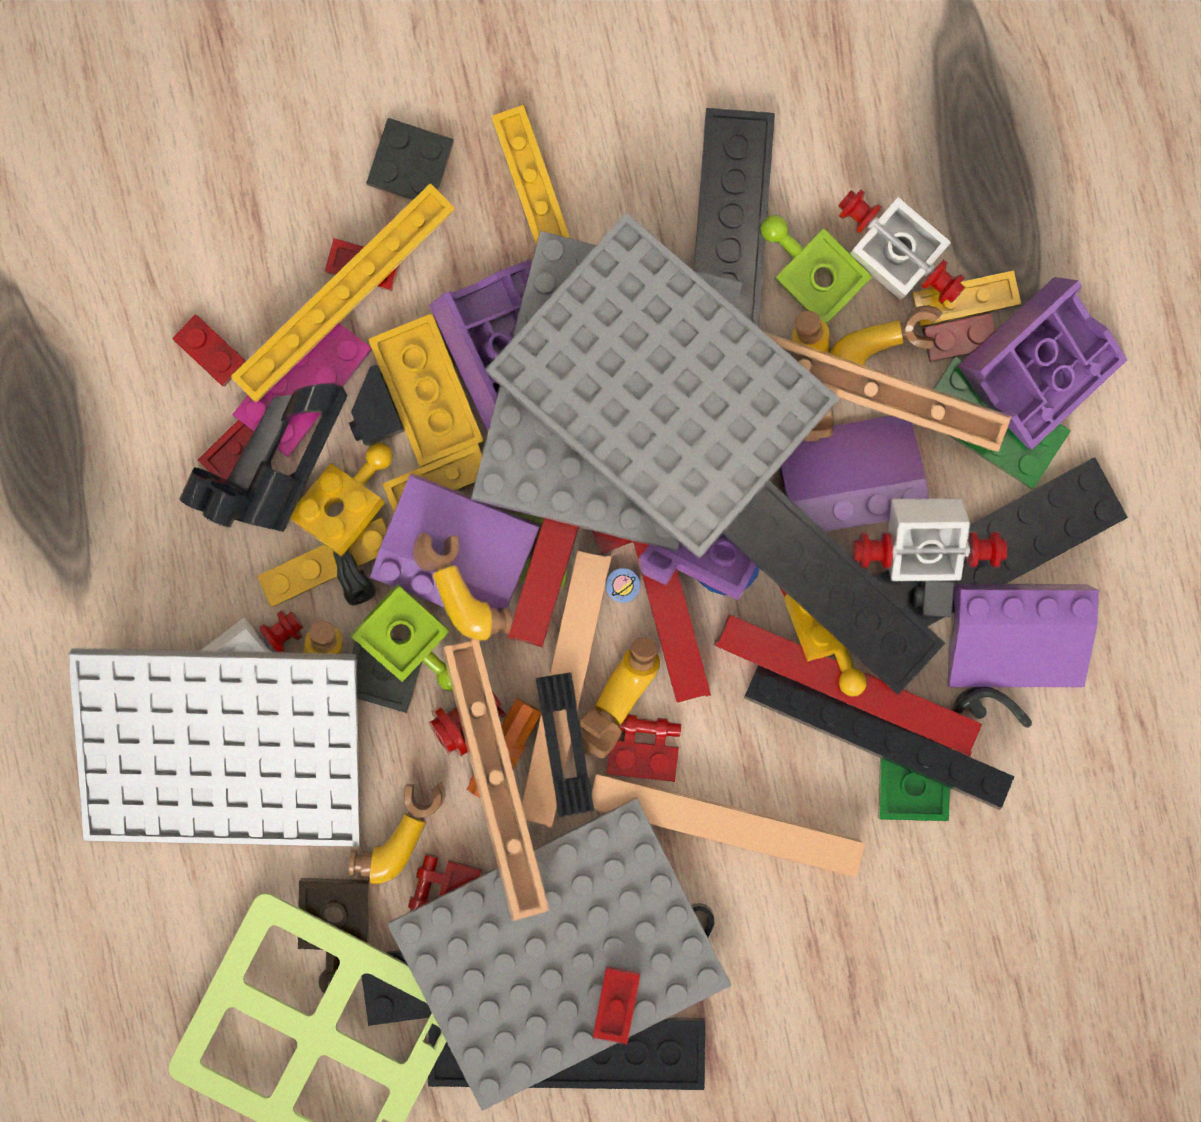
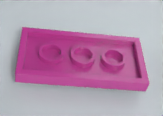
[232,323,372,458]

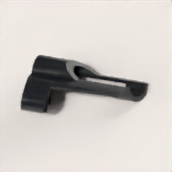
[179,383,348,532]

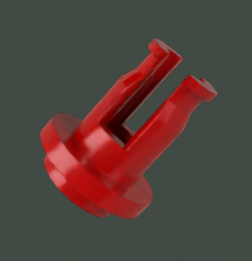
[429,691,506,757]

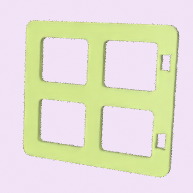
[169,893,446,1122]

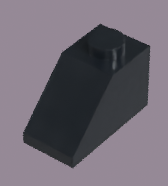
[349,364,405,446]

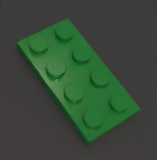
[933,356,1071,489]

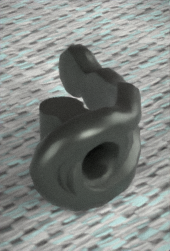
[333,548,376,606]
[953,687,1032,728]

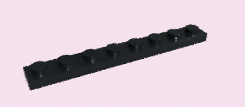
[744,665,1015,810]

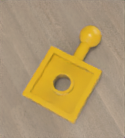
[290,443,393,557]
[784,594,867,696]

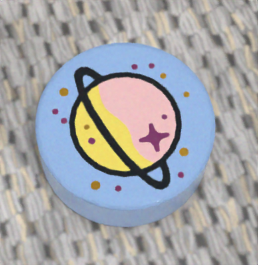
[606,568,640,603]

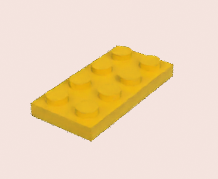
[368,313,484,467]

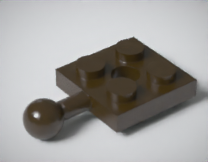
[298,878,370,993]

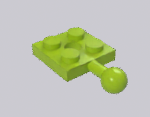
[760,215,872,324]
[350,583,452,691]

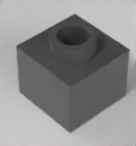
[914,581,954,617]

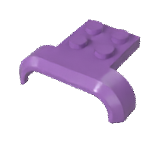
[639,533,756,601]

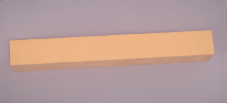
[762,330,1011,452]
[522,551,611,828]
[442,639,549,921]
[591,772,865,877]

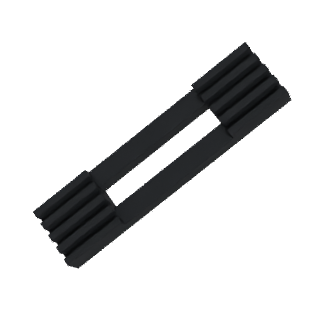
[536,672,594,817]

